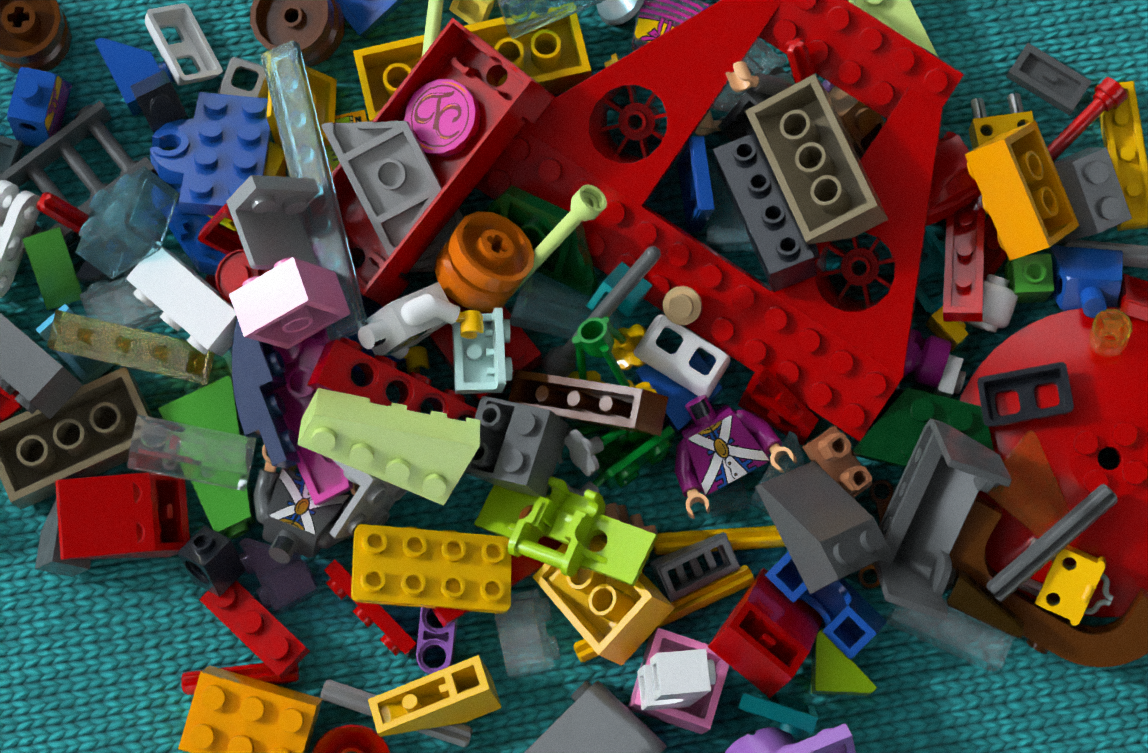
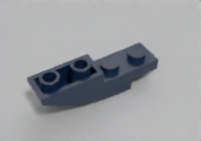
[232,318,300,468]

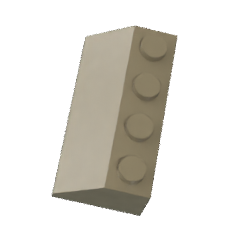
[745,74,888,244]

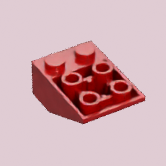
[55,472,190,560]
[707,567,823,698]

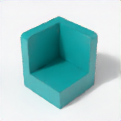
[586,262,652,317]

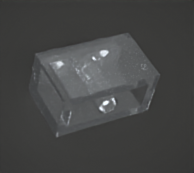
[494,589,561,680]

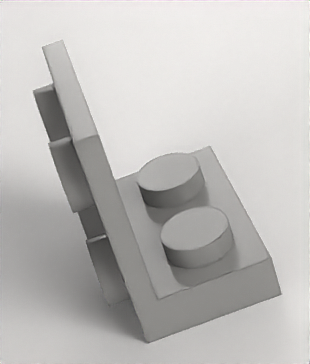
[226,175,320,270]
[329,460,407,539]

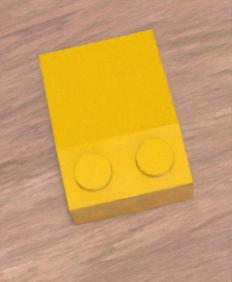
[532,534,675,666]

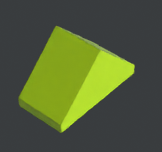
[811,629,877,696]

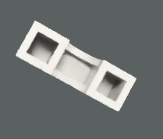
[637,649,716,711]

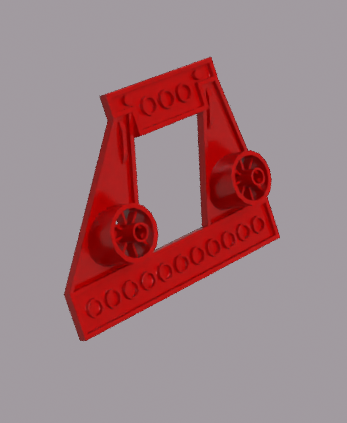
[476,0,965,441]

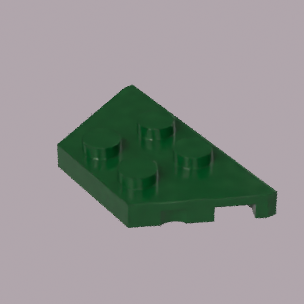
[480,185,598,297]
[852,387,1003,493]

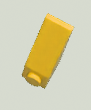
[368,655,502,737]

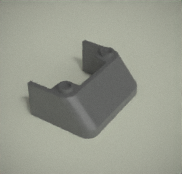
[873,419,1012,621]

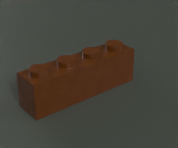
[508,370,668,436]

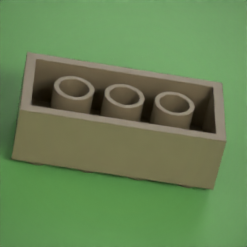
[0,366,164,509]

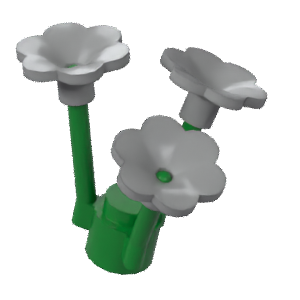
[557,424,651,496]

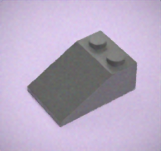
[756,461,892,594]

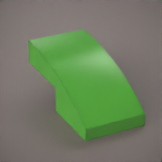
[22,227,84,310]

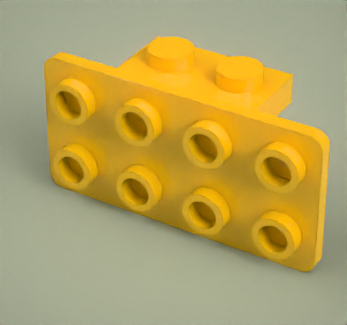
[351,524,511,614]

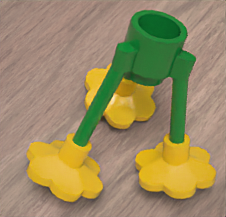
[568,317,658,394]

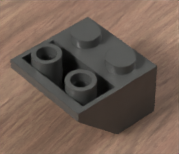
[464,396,569,498]

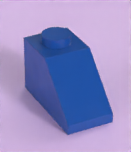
[94,38,174,116]

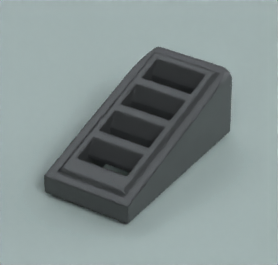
[649,532,740,602]

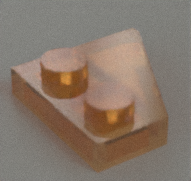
[984,431,1069,538]

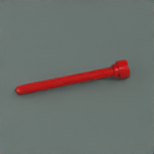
[1047,77,1128,162]

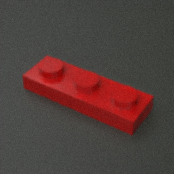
[324,559,417,657]
[199,580,310,680]

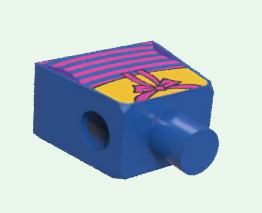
[7,67,72,148]

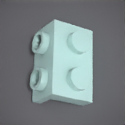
[452,307,513,394]

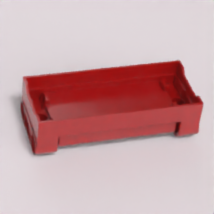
[299,18,555,307]

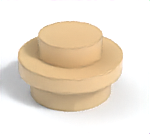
[663,286,702,325]

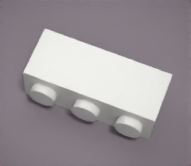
[126,242,237,357]

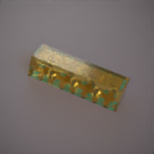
[47,309,215,385]

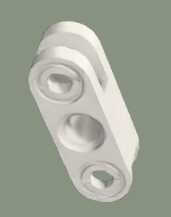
[0,179,40,298]

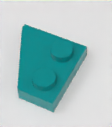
[738,692,818,736]

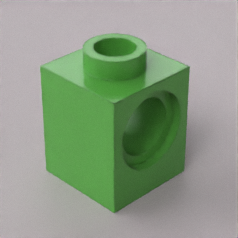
[1004,254,1054,303]

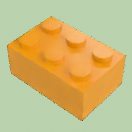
[965,120,1080,261]
[178,665,323,753]

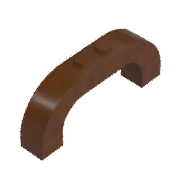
[949,494,1148,667]

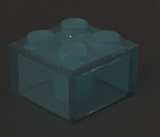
[75,166,180,279]

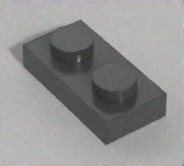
[1006,43,1092,116]

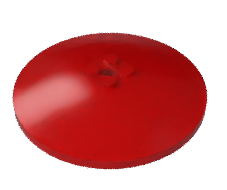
[959,307,1148,618]

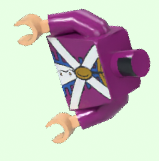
[674,395,797,519]

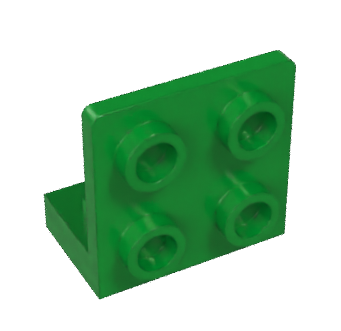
[595,425,675,490]

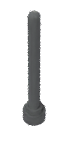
[542,246,661,377]

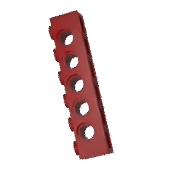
[307,337,478,421]

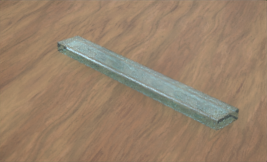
[260,40,368,341]

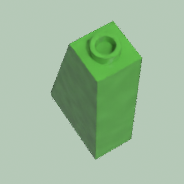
[158,375,256,540]

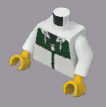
[358,282,484,374]

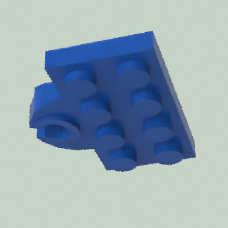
[150,92,271,216]

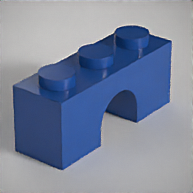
[765,552,887,660]

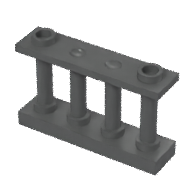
[0,101,158,255]

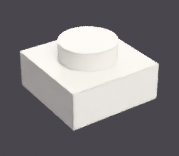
[933,354,966,398]

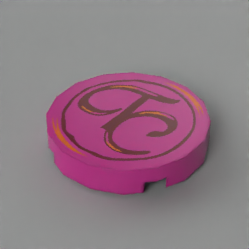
[404,79,481,157]

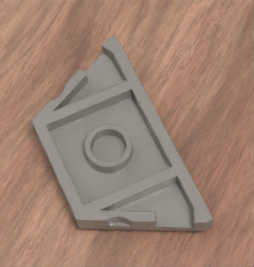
[321,121,443,256]

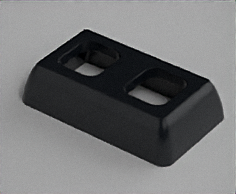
[977,362,1074,427]

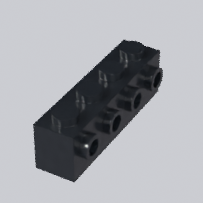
[713,133,820,293]

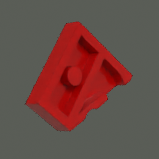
[738,364,819,446]

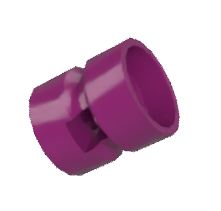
[903,328,952,389]

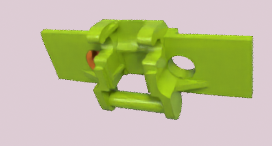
[474,476,658,586]

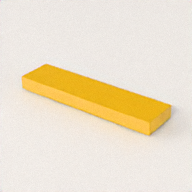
[1094,81,1148,231]

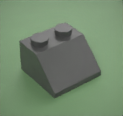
[1052,147,1132,246]

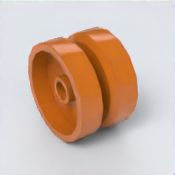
[434,211,535,312]

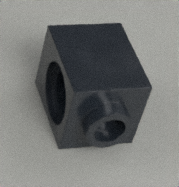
[177,526,246,597]

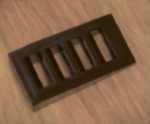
[947,569,1024,638]

